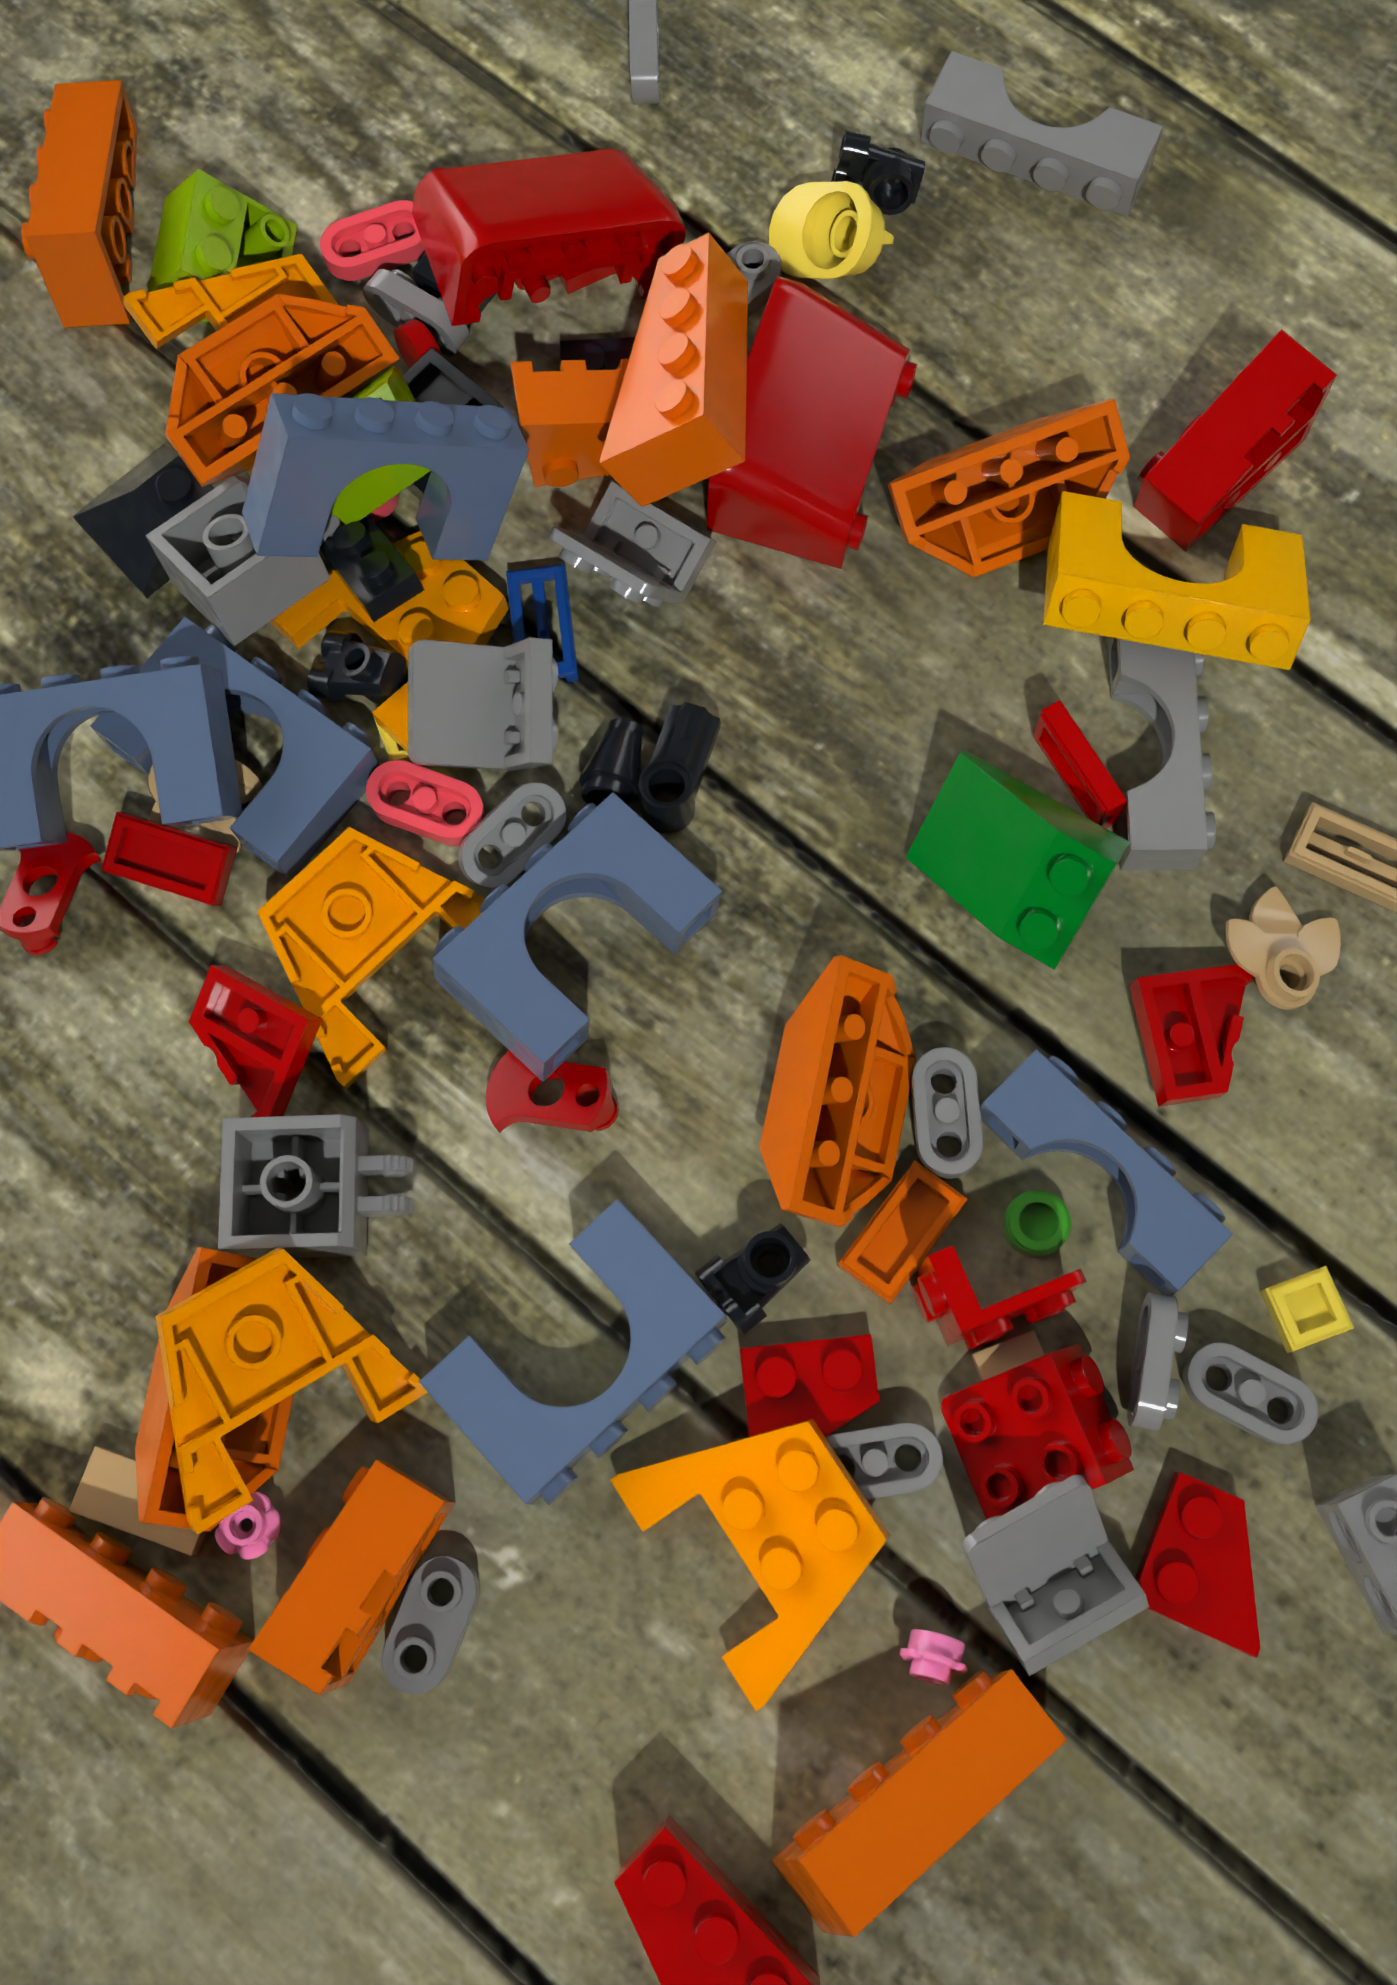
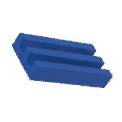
[506,564,579,682]

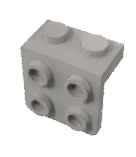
[548,481,717,607]
[408,637,558,771]
[962,1475,1149,1676]

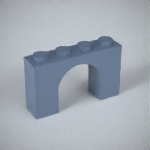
[242,393,529,561]
[90,617,380,881]
[0,656,242,851]
[432,792,722,1082]
[419,1199,727,1505]

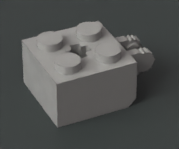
[145,475,341,646]
[218,1114,413,1258]

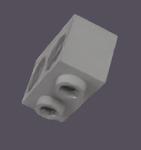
[1315,1474,1397,1636]

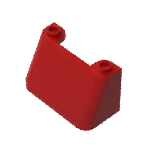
[412,148,686,326]
[707,276,918,569]

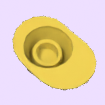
[769,181,894,279]

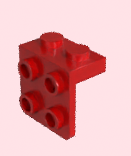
[912,1245,1087,1351]
[941,1343,1134,1519]

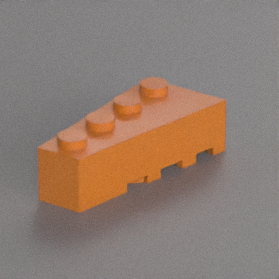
[21,80,138,328]
[599,232,748,507]
[510,356,748,487]
[0,1497,254,1729]
[770,1669,1067,1937]

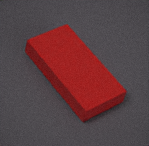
[1033,700,1127,828]
[101,812,237,906]

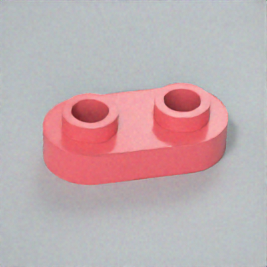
[320,200,426,281]
[366,760,486,846]

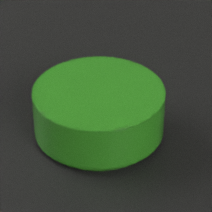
[1003,1190,1071,1258]

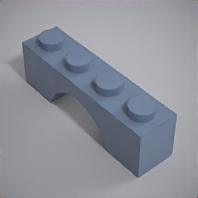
[980,1049,1233,1296]

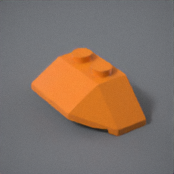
[165,294,400,487]
[888,399,1130,578]
[759,955,916,1227]
[135,1247,294,1532]

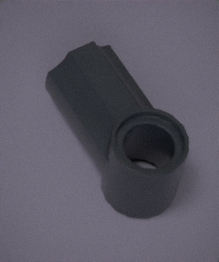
[638,702,721,834]

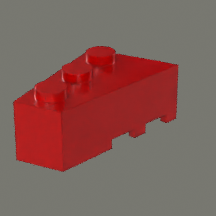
[1133,329,1337,552]
[614,1815,820,1985]

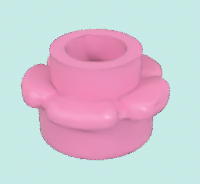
[215,1491,281,1559]
[900,1629,968,1686]

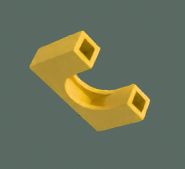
[1043,491,1311,670]

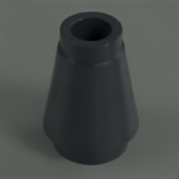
[579,718,644,806]

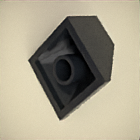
[73,446,214,599]

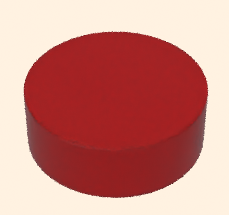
[394,319,442,369]

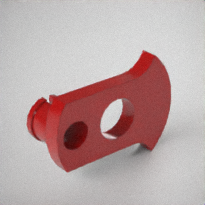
[0,832,102,955]
[486,1051,619,1133]

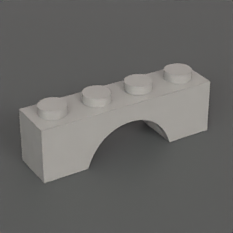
[921,51,1163,217]
[1108,637,1216,871]

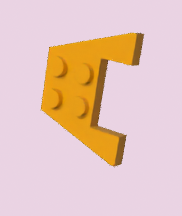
[123,253,338,477]
[270,531,509,753]
[257,827,485,1089]
[155,1248,428,1535]
[610,1419,890,1711]

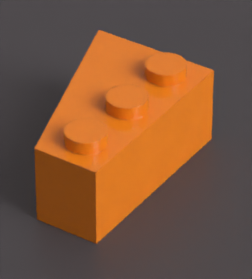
[247,1460,455,1695]

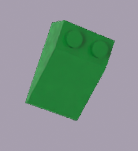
[905,749,1130,970]

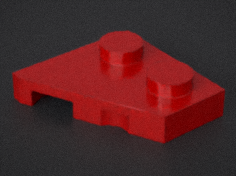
[1129,964,1253,1107]
[189,965,323,1117]
[740,1334,880,1438]
[1135,1472,1261,1658]

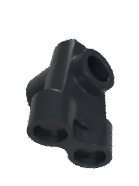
[831,130,925,215]
[307,630,408,707]
[695,1223,811,1335]

